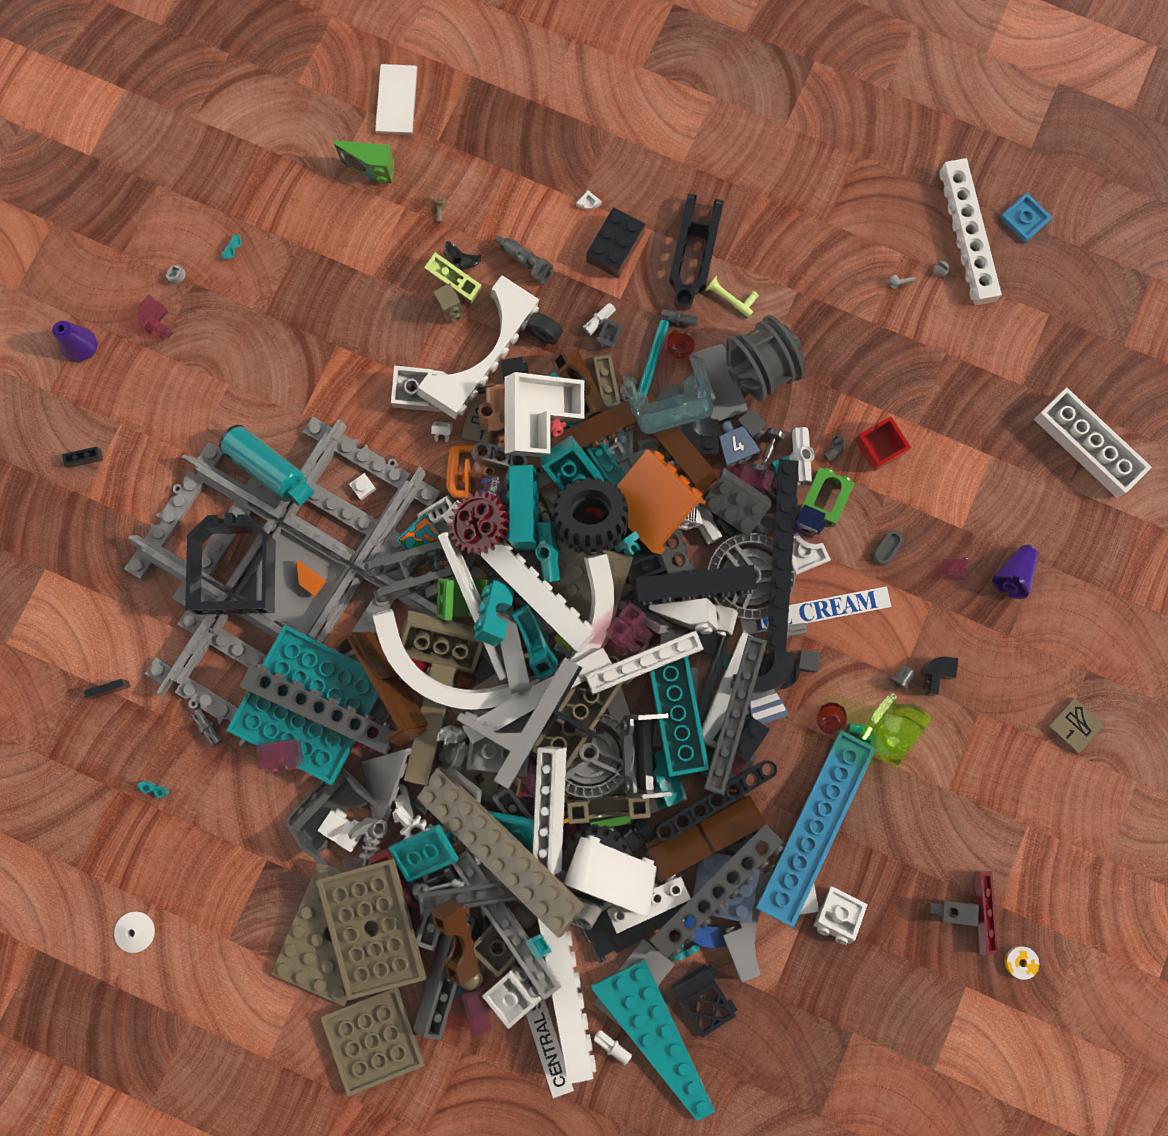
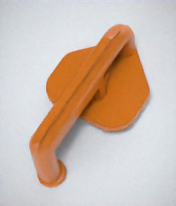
[446,445,483,499]

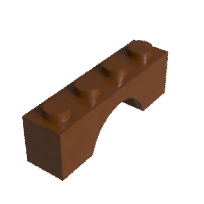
[551,348,608,422]
[431,899,480,986]

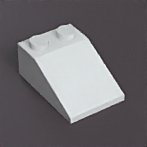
[649,598,718,634]

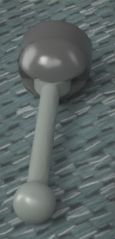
[413,879,459,901]

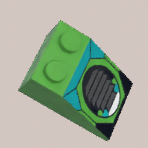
[334,140,395,184]

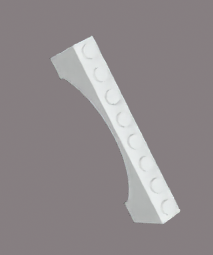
[417,276,539,420]

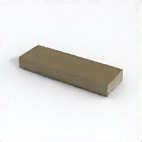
[593,354,621,409]

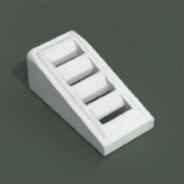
[416,495,455,526]

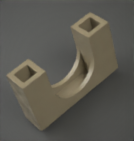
[567,794,651,824]

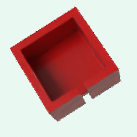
[854,416,911,472]

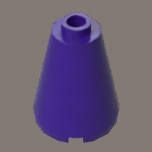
[52,321,98,363]
[992,545,1038,599]

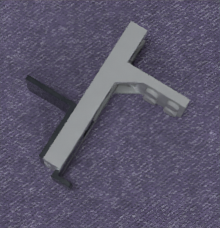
[457,644,597,789]

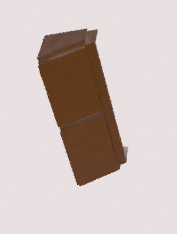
[332,632,428,747]
[644,795,767,882]

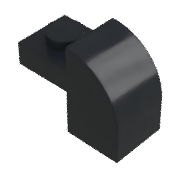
[920,656,958,696]

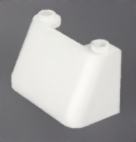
[563,835,657,917]

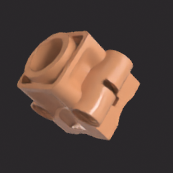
[478,384,505,443]

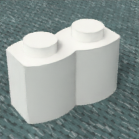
[318,808,363,852]

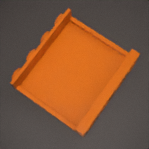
[617,449,706,554]

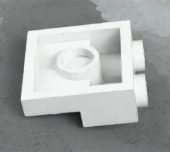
[813,886,868,945]
[482,967,542,1029]

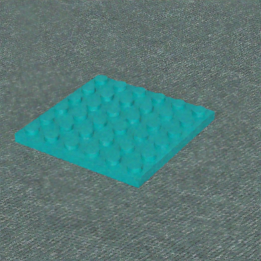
[226,624,380,785]

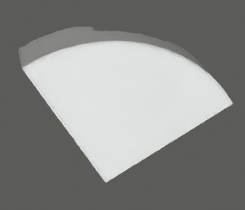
[576,191,602,210]

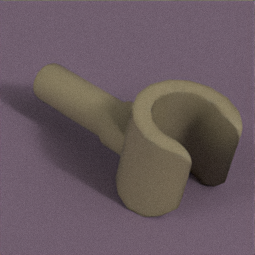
[434,195,446,223]

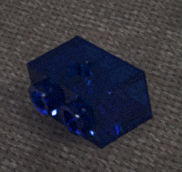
[794,504,826,538]

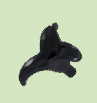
[443,241,481,286]

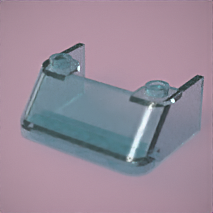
[623,355,714,434]

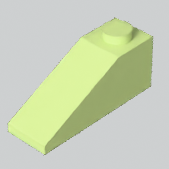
[424,252,482,304]

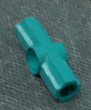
[535,521,561,582]

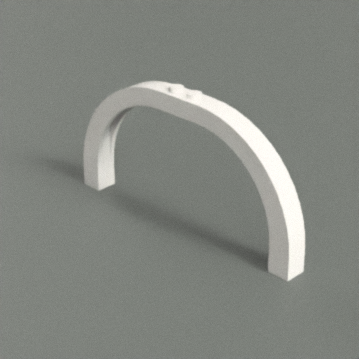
[372,553,614,709]

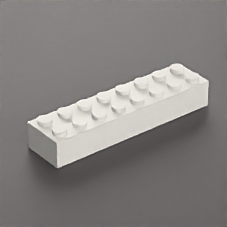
[538,918,596,1084]

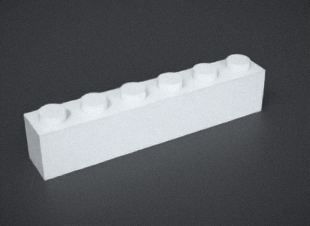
[701,632,754,749]
[533,746,566,875]

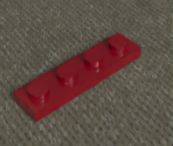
[974,871,998,955]

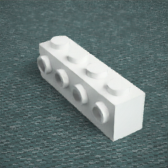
[607,875,691,933]

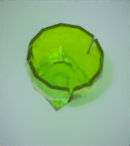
[859,692,933,767]

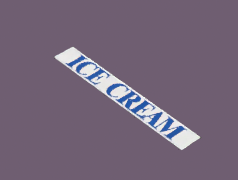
[740,586,892,634]

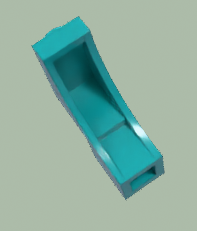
[512,604,558,680]

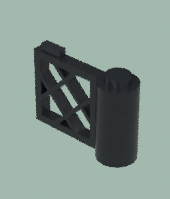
[671,963,737,1038]

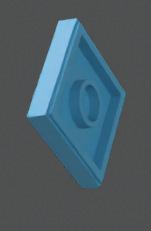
[999,192,1053,243]

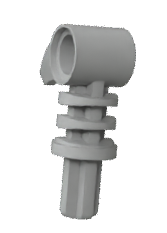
[348,817,387,867]

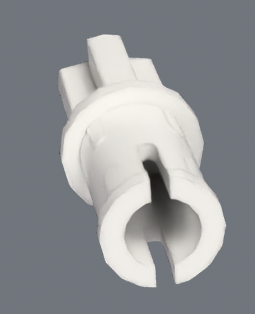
[583,303,616,336]
[594,1031,632,1065]

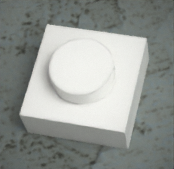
[349,473,376,500]

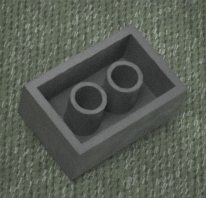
[701,468,771,536]

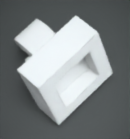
[431,421,453,442]

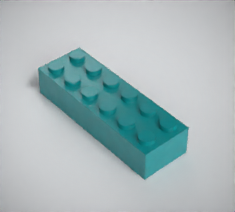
[649,656,709,777]

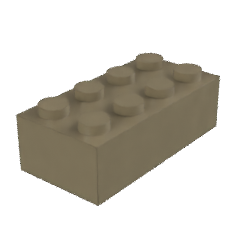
[400,610,484,673]

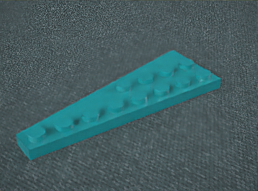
[591,959,715,1121]

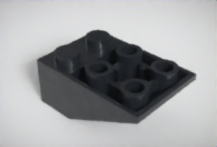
[614,527,666,584]

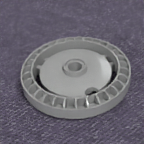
[707,533,795,621]
[565,714,635,801]

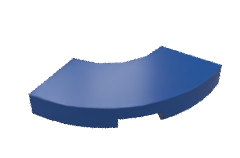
[685,915,726,948]

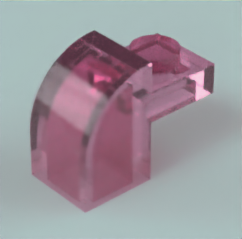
[137,294,173,339]
[731,464,774,493]

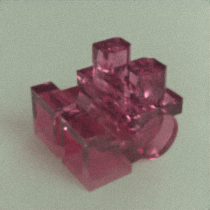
[606,602,652,656]

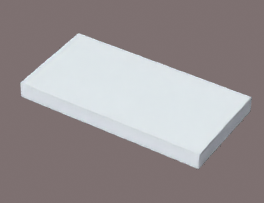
[376,64,417,135]

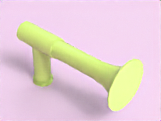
[705,276,759,318]

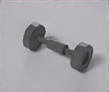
[751,428,785,477]

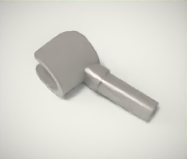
[888,275,915,289]

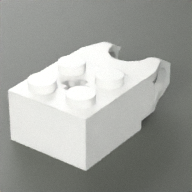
[391,366,448,412]

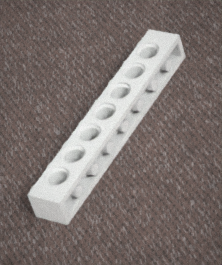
[940,158,1002,306]

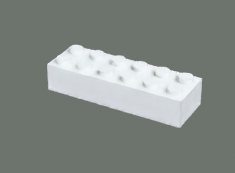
[1034,388,1152,498]

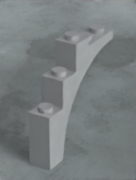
[722,864,776,982]

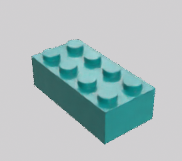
[506,465,539,551]

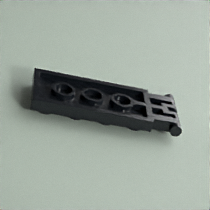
[580,880,683,964]

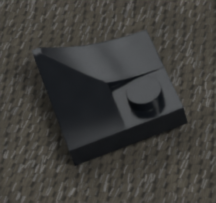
[680,415,719,457]

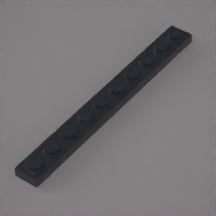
[765,459,799,651]

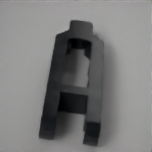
[669,193,724,311]

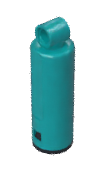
[219,425,314,507]

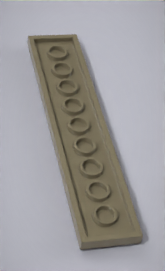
[417,767,584,938]

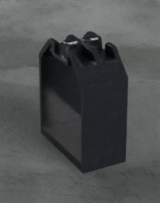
[185,513,276,615]

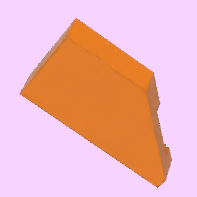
[297,560,327,597]

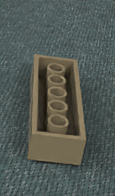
[403,663,459,786]

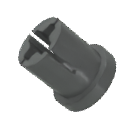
[889,665,915,691]

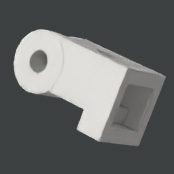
[393,784,416,823]

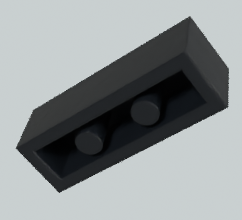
[62,446,103,468]

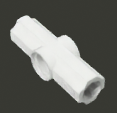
[789,427,814,486]
[692,488,722,545]

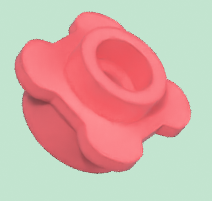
[550,419,566,437]

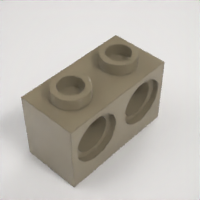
[433,283,464,323]

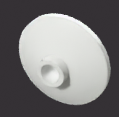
[114,912,155,953]

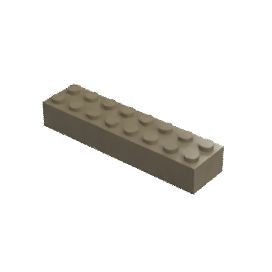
[529,622,649,772]

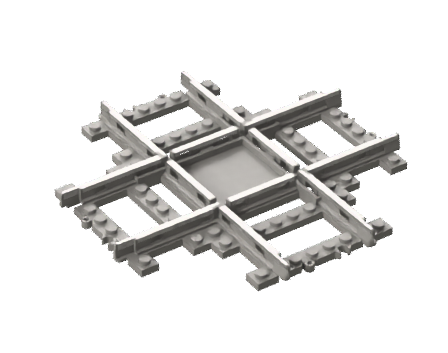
[124,417,459,748]

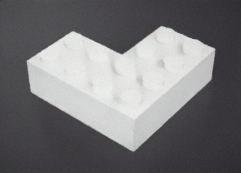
[505,372,584,457]

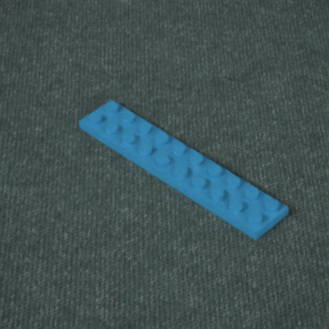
[756,730,876,928]

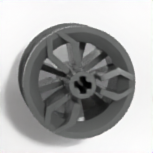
[725,315,805,402]

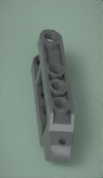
[364,541,486,603]

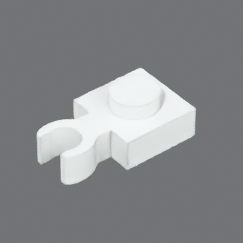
[436,724,467,745]

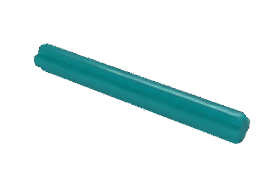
[634,320,669,404]

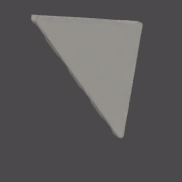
[362,748,412,823]

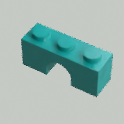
[474,580,515,647]

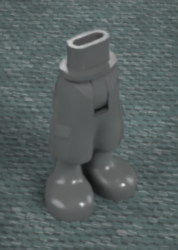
[495,235,553,284]

